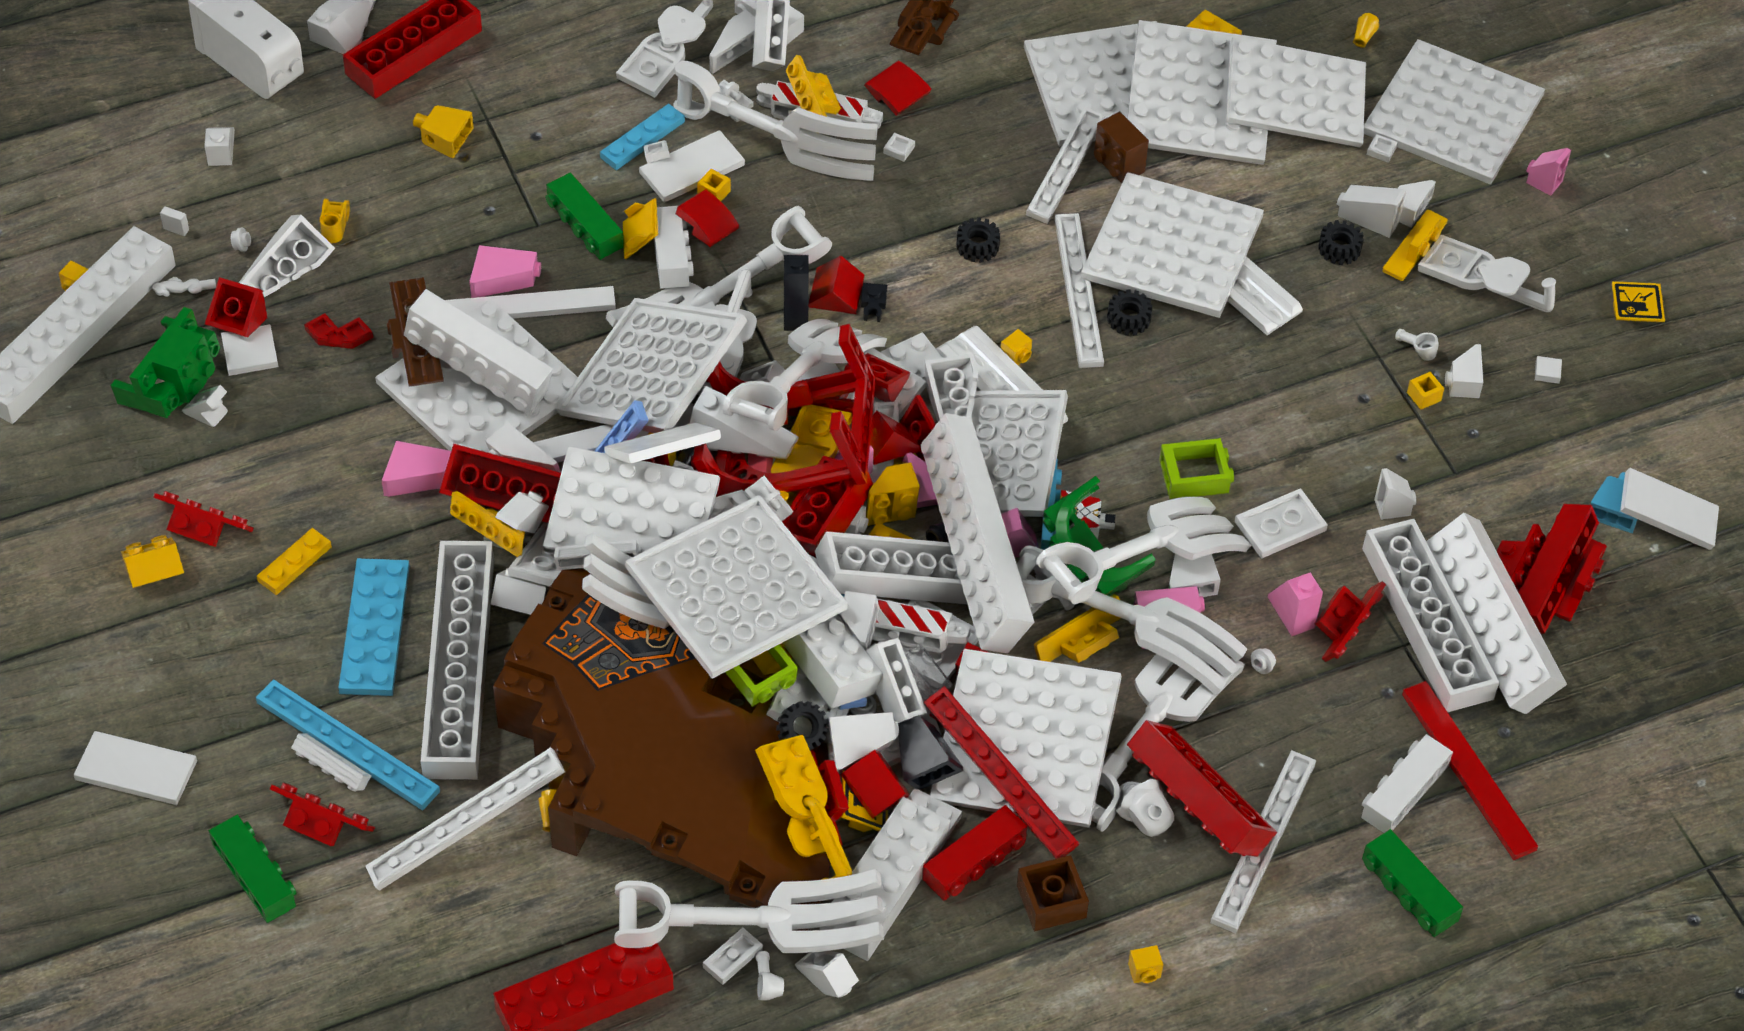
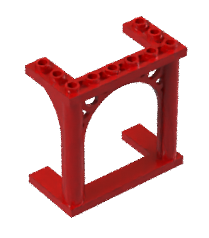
[691,324,876,497]

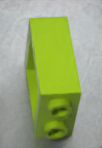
[1159,438,1234,500]
[725,644,798,707]

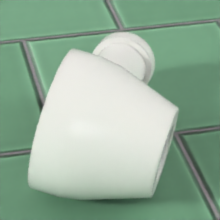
[1395,328,1439,361]
[756,951,784,1000]

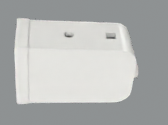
[188,0,304,99]

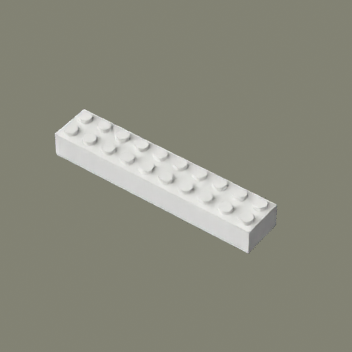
[0,226,176,424]
[921,413,1034,654]
[711,490,883,709]
[421,541,494,780]

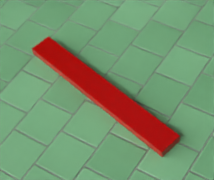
[1402,681,1538,861]
[924,686,1079,859]

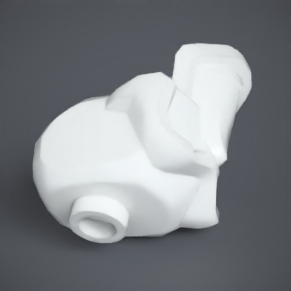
[1116,779,1175,837]

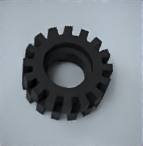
[956,217,1000,263]
[1318,220,1364,265]
[1107,289,1153,336]
[776,701,829,750]

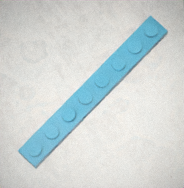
[256,679,440,811]

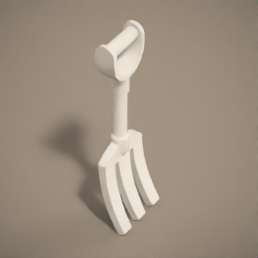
[673,61,877,181]
[606,206,832,327]
[723,319,887,431]
[1036,497,1252,604]
[582,533,670,629]
[1017,545,1247,695]
[1092,654,1245,832]
[614,869,884,953]

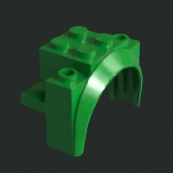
[110,307,221,418]
[1042,476,1156,596]

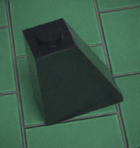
[784,255,809,331]
[898,715,964,790]

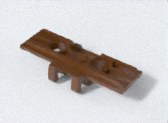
[890,0,959,56]
[387,277,444,387]

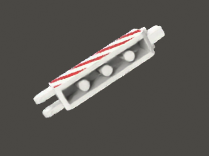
[756,81,883,129]
[839,599,971,653]

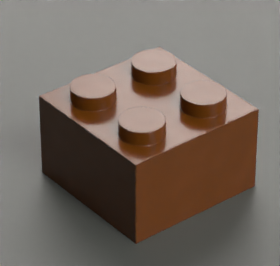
[1094,111,1149,183]
[1017,855,1089,932]

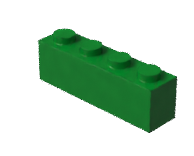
[545,172,624,260]
[208,814,297,923]
[1362,829,1463,937]

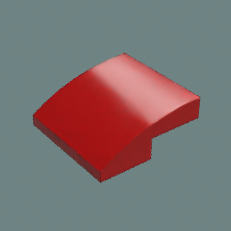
[864,60,932,116]
[675,189,739,247]

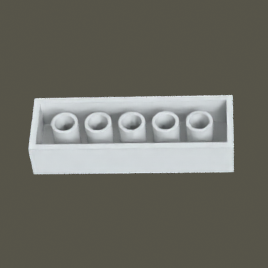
[404,289,553,415]
[815,532,967,604]
[820,797,951,961]

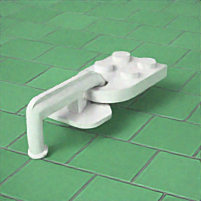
[616,0,713,98]
[1418,235,1556,312]
[696,269,757,395]

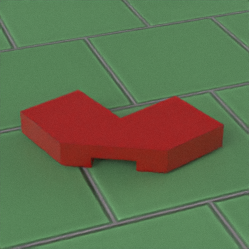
[304,313,374,349]

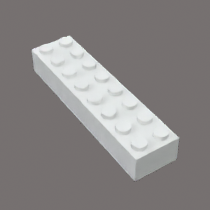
[1426,513,1567,714]
[1362,519,1499,712]

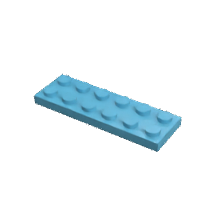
[339,558,410,696]

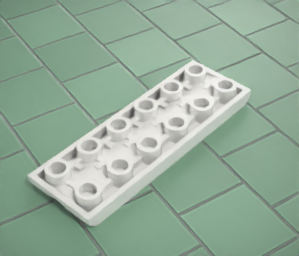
[1227,257,1303,335]
[936,326,1068,424]

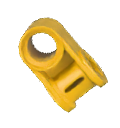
[320,198,350,243]

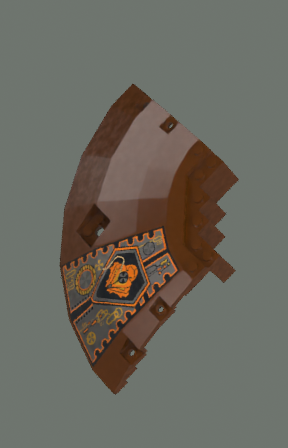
[493,568,831,931]

